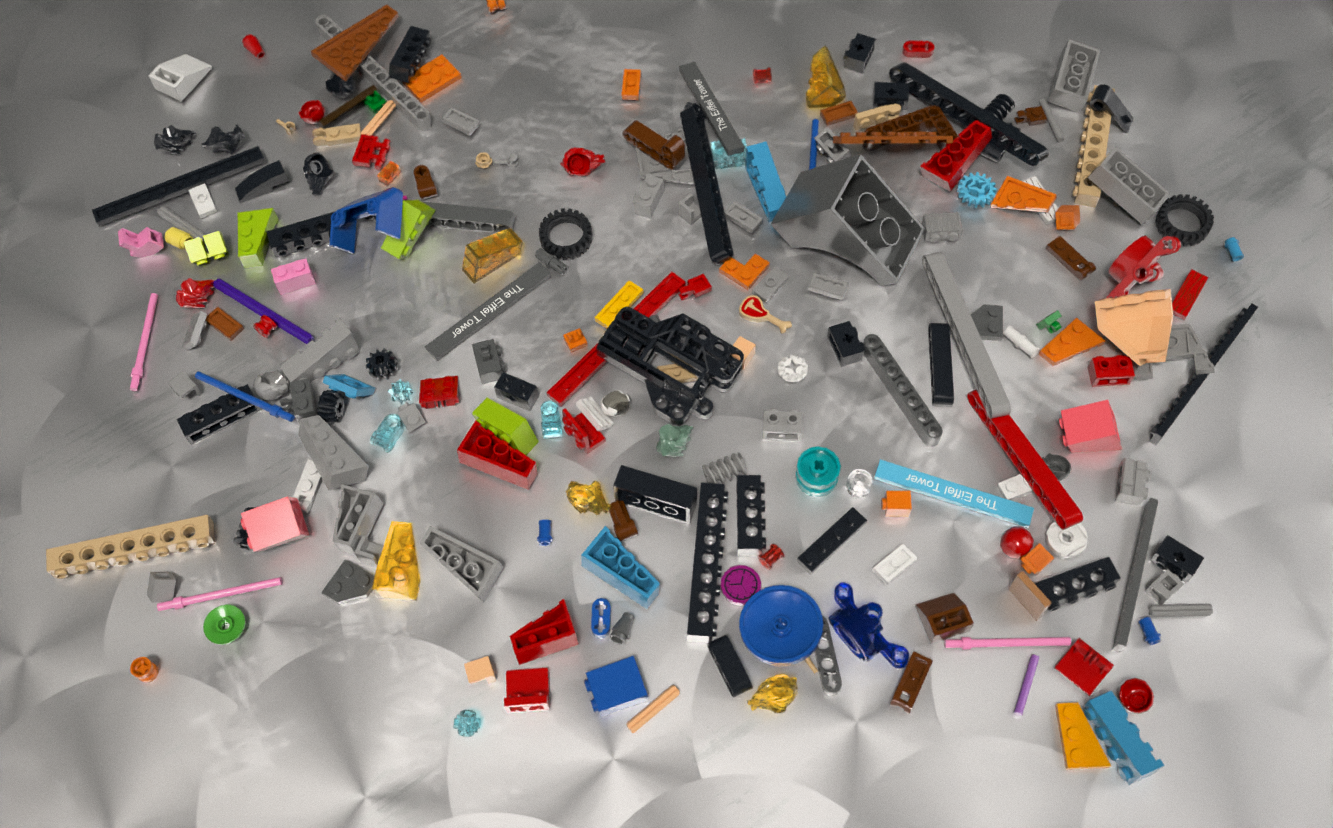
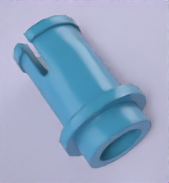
[1224,237,1244,262]

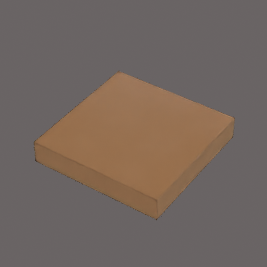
[1008,571,1051,621]

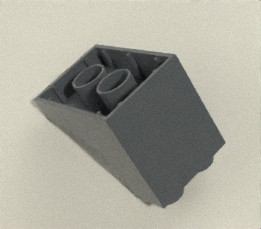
[770,154,925,286]

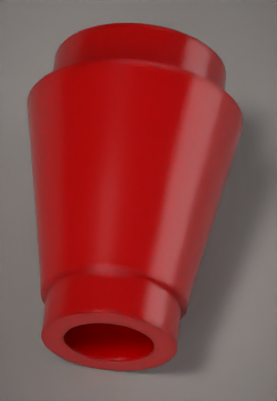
[242,34,265,59]

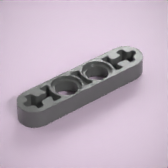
[814,615,842,696]

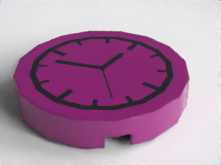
[721,565,761,606]

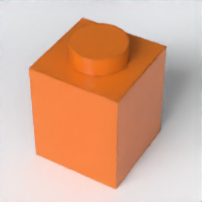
[881,491,912,517]

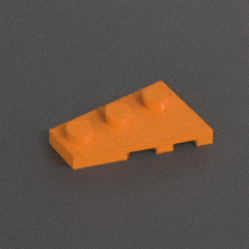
[991,176,1057,212]
[1039,318,1106,366]

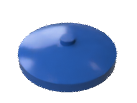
[739,585,823,666]

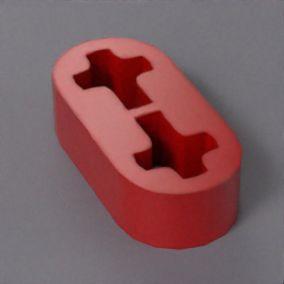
[902,41,935,58]

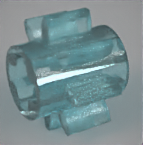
[388,379,413,404]
[453,710,481,737]

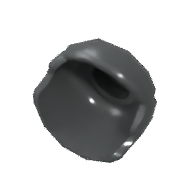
[1042,453,1071,481]

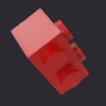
[1088,355,1135,387]

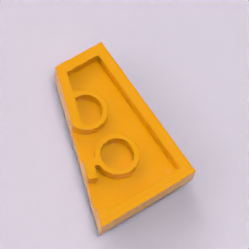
[1055,703,1111,770]

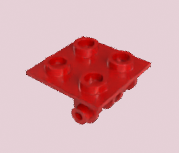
[419,376,460,409]
[1055,638,1114,696]

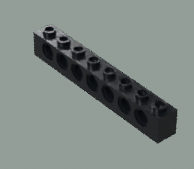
[687,482,728,643]

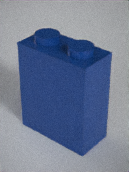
[584,656,648,718]

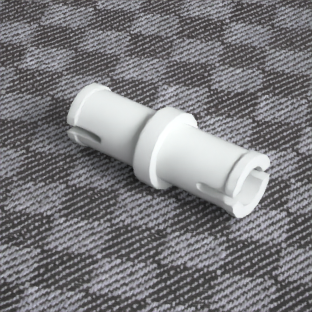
[1003,326,1040,358]

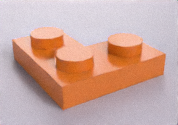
[719,253,770,290]

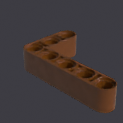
[862,105,958,150]

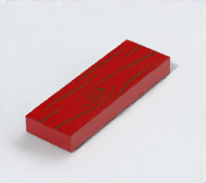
[1172,269,1209,320]

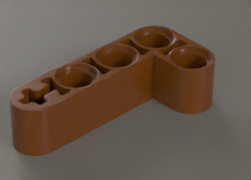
[622,120,685,170]

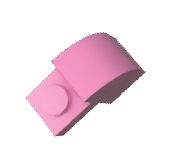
[118,227,164,258]

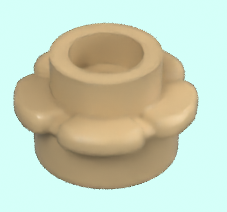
[475,152,492,169]

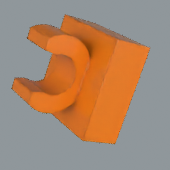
[563,328,588,353]

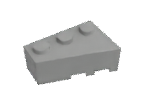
[332,484,384,555]

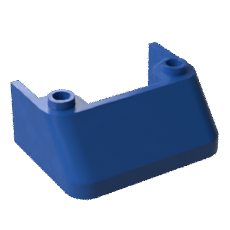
[329,187,403,254]

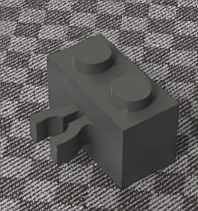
[472,339,506,385]
[279,378,318,424]

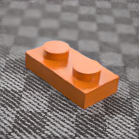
[622,69,641,100]

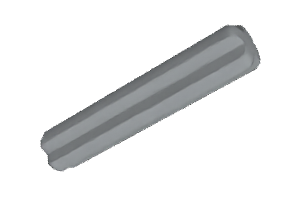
[1149,603,1213,617]

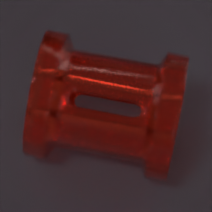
[753,67,772,84]
[758,543,785,570]

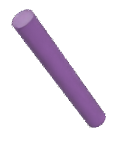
[1014,654,1040,716]

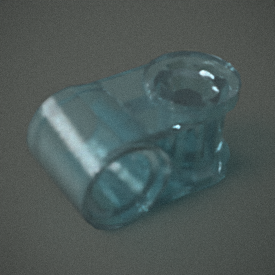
[541,401,563,439]
[370,414,404,453]

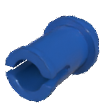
[537,519,553,546]
[1138,617,1161,645]

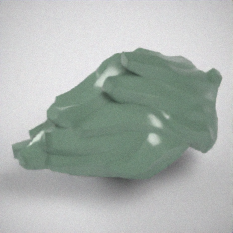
[656,424,693,457]

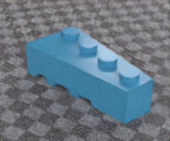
[745,141,786,222]
[581,526,660,609]
[1083,691,1165,785]

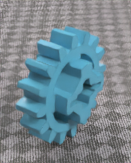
[957,172,997,208]

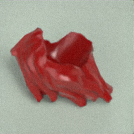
[560,147,605,176]
[176,278,214,308]

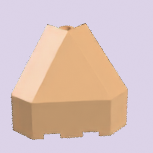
[1095,289,1173,366]

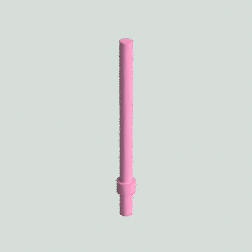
[130,293,158,391]
[157,577,282,611]
[944,637,1071,650]

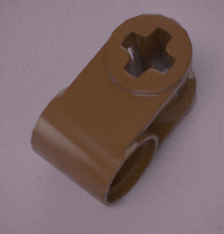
[413,165,438,200]

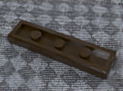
[318,85,378,128]

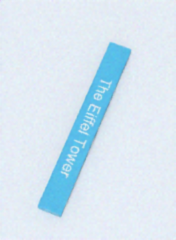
[874,460,1034,528]

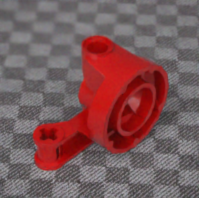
[1106,235,1181,298]

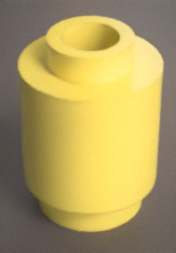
[165,227,193,250]

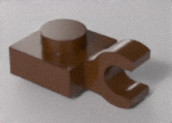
[1014,106,1047,126]

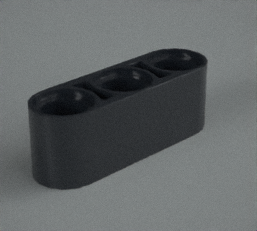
[707,635,753,698]

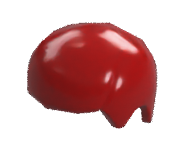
[298,100,325,125]
[1000,526,1034,559]
[1119,678,1154,714]

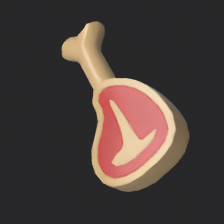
[739,295,792,334]

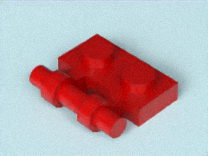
[352,134,390,170]

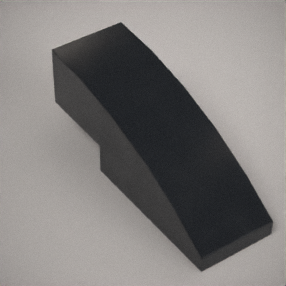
[235,160,288,203]

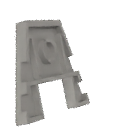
[636,127,695,185]
[1135,324,1215,380]

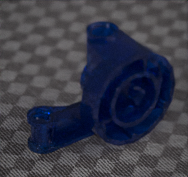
[828,583,909,669]

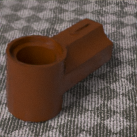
[607,500,638,542]

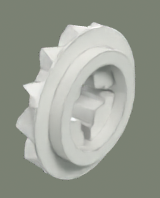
[778,354,808,382]

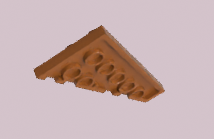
[311,5,399,81]
[833,131,953,144]

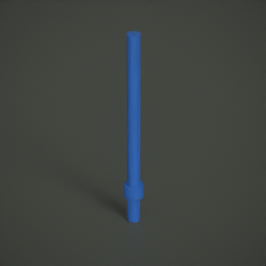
[809,119,819,169]
[195,371,295,422]

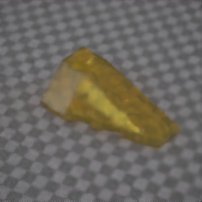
[806,45,846,108]
[372,521,420,601]

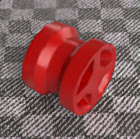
[253,315,277,338]

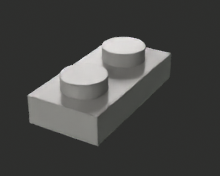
[725,201,763,234]
[182,311,207,350]

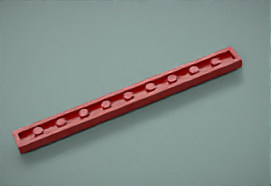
[546,272,686,407]

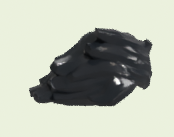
[325,72,357,99]
[154,125,196,155]
[201,125,245,155]
[303,152,334,196]

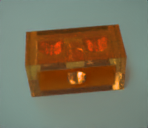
[377,161,401,187]

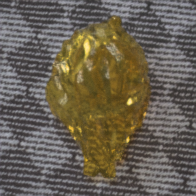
[565,481,611,515]
[748,675,798,713]

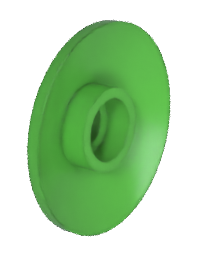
[203,605,245,645]

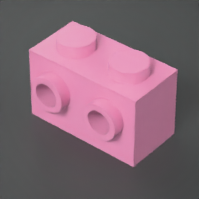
[271,258,316,295]

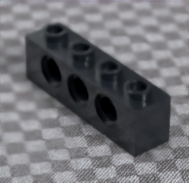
[389,26,432,83]
[266,211,335,258]
[177,384,262,445]
[736,475,766,556]
[1035,557,1121,612]

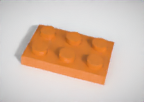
[402,54,462,103]

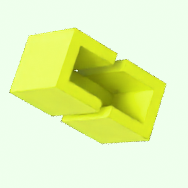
[183,231,229,266]

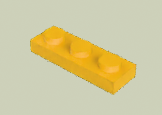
[595,280,644,329]

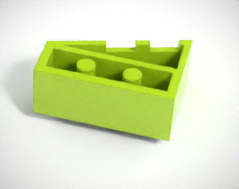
[381,200,436,259]
[237,208,279,268]
[472,398,539,455]

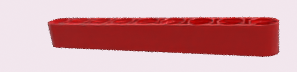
[967,390,1083,530]

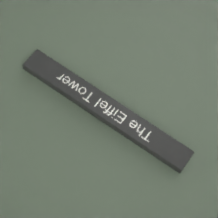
[679,62,744,156]
[425,262,551,361]
[1112,498,1158,653]

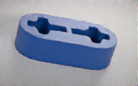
[591,598,611,639]

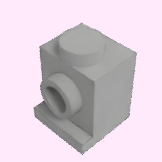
[1145,570,1184,605]

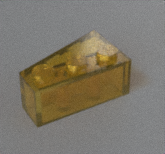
[462,228,523,284]

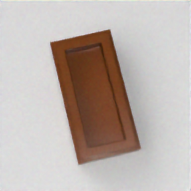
[820,101,858,126]
[205,307,244,341]

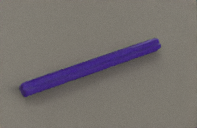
[213,278,314,344]

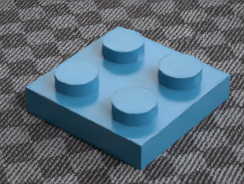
[322,374,375,399]

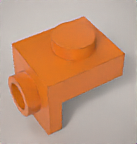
[1021,543,1055,575]

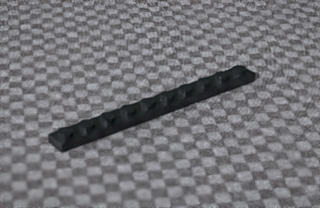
[92,146,266,227]
[1150,303,1258,445]

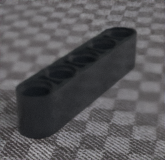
[928,323,954,406]

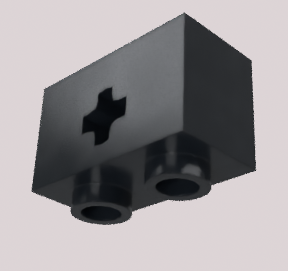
[843,33,876,74]
[872,82,909,110]
[827,321,865,367]
[494,372,539,412]
[1150,535,1204,583]

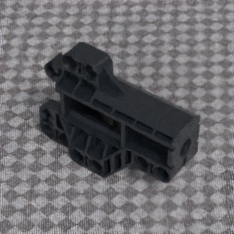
[596,307,744,426]

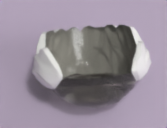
[600,390,630,417]

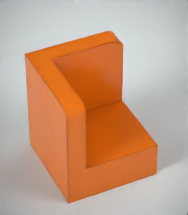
[1055,205,1080,229]

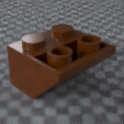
[915,593,974,644]

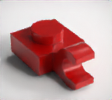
[678,274,712,301]

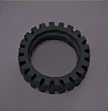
[1155,194,1214,247]
[539,208,592,261]

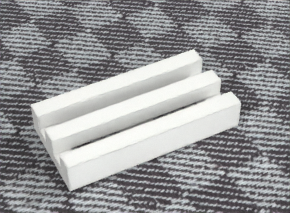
[575,397,614,431]

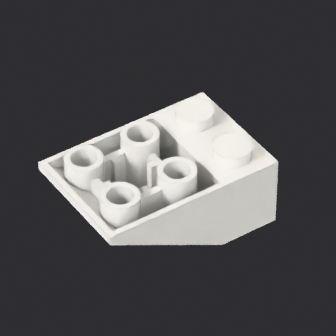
[149,54,212,101]

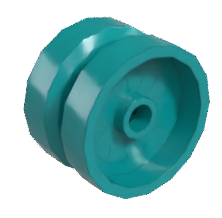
[795,446,841,497]

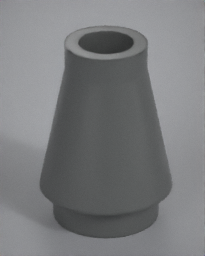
[610,612,635,645]

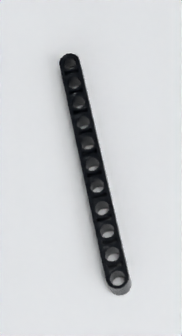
[889,62,1049,166]
[680,103,734,266]

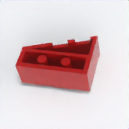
[510,599,579,665]

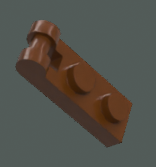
[1046,236,1096,280]
[890,651,933,714]

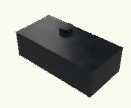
[613,465,697,524]

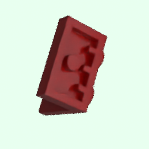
[562,408,606,454]
[504,668,549,713]

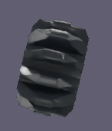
[366,348,398,380]
[317,390,345,423]

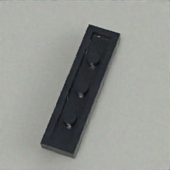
[797,507,867,575]

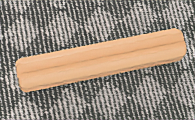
[360,100,396,135]
[626,685,680,733]

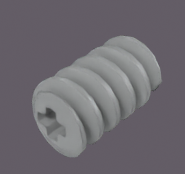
[702,452,746,484]

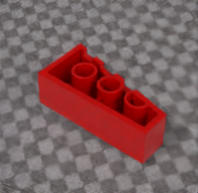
[920,120,992,192]
[457,420,537,490]

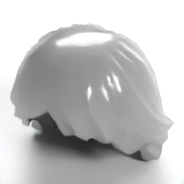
[253,370,290,401]

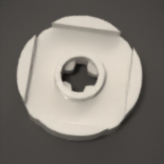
[1045,521,1088,560]

